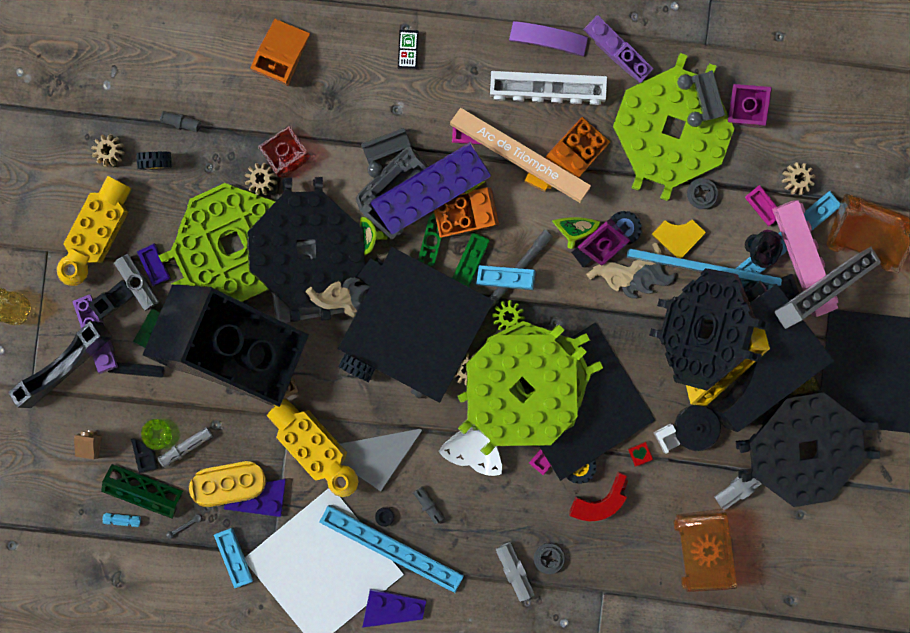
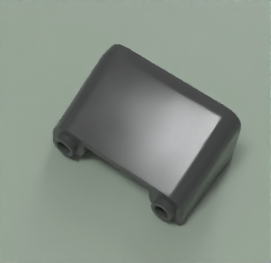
[356,147,429,240]

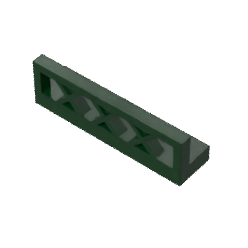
[101,464,183,519]

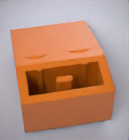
[250,19,310,86]
[545,117,610,178]
[434,187,499,238]

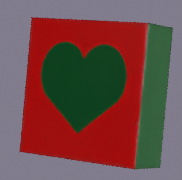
[628,442,653,467]

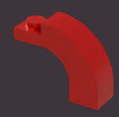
[569,472,628,521]

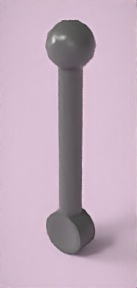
[166,514,202,539]

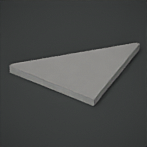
[340,428,422,491]

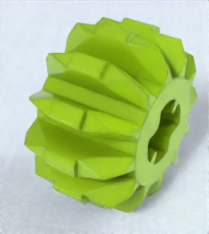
[492,300,525,330]

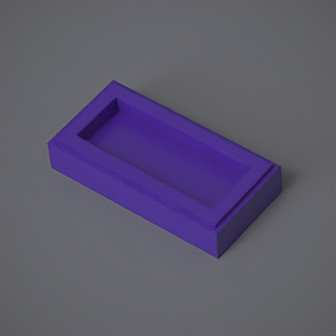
[137,244,171,286]

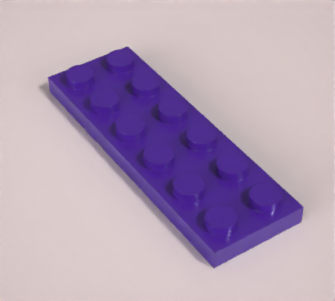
[371,142,491,235]

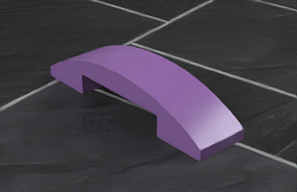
[509,21,588,57]

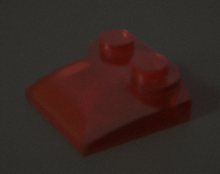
[258,125,310,177]

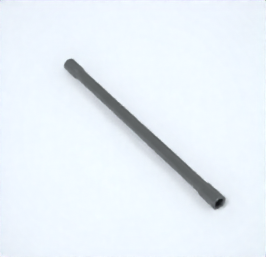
[410,229,553,398]

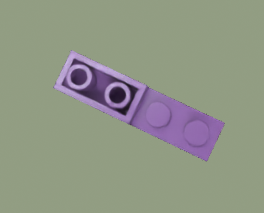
[583,15,653,83]
[72,294,118,374]

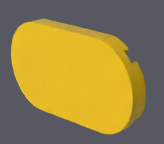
[189,461,266,507]

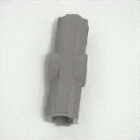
[114,254,159,311]
[714,477,762,510]
[496,542,535,602]

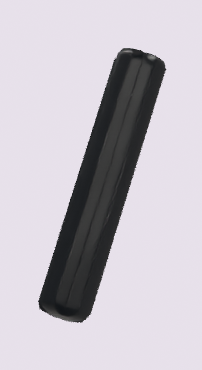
[108,362,165,378]

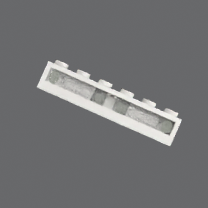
[490,71,607,105]

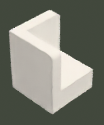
[653,424,680,454]

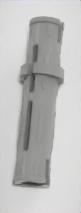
[158,426,213,468]

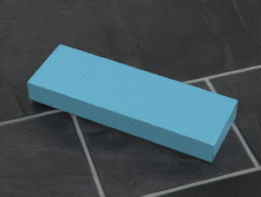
[476,265,536,290]
[214,527,254,588]

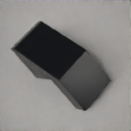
[88,280,135,319]

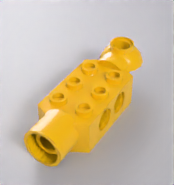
[57,176,132,286]
[267,398,359,497]

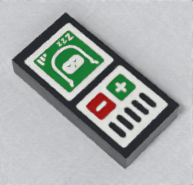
[398,30,419,70]

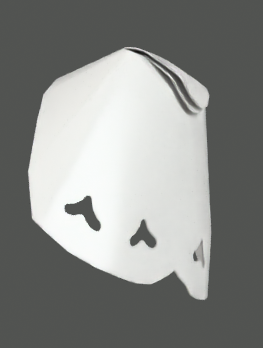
[439,427,502,476]

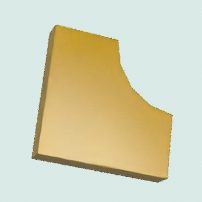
[651,220,706,259]

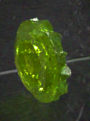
[141,419,172,450]

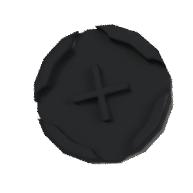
[745,229,783,268]

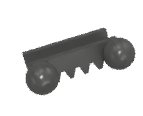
[677,70,725,127]
[361,128,418,178]

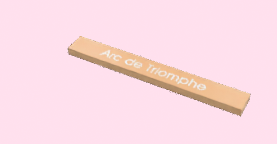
[450,108,591,203]

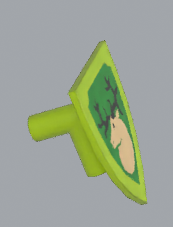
[360,217,388,256]
[552,217,600,249]

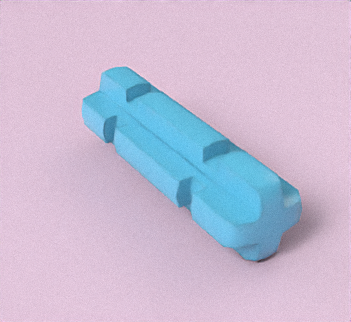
[103,513,141,527]

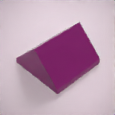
[728,84,772,127]
[578,218,630,266]

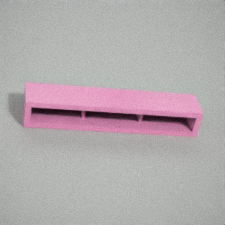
[772,200,838,317]

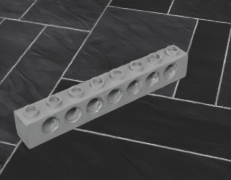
[775,247,881,329]

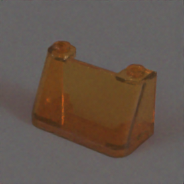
[826,194,910,273]
[673,509,737,592]

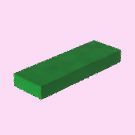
[452,232,490,287]

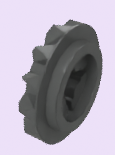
[687,178,718,209]
[534,543,564,574]

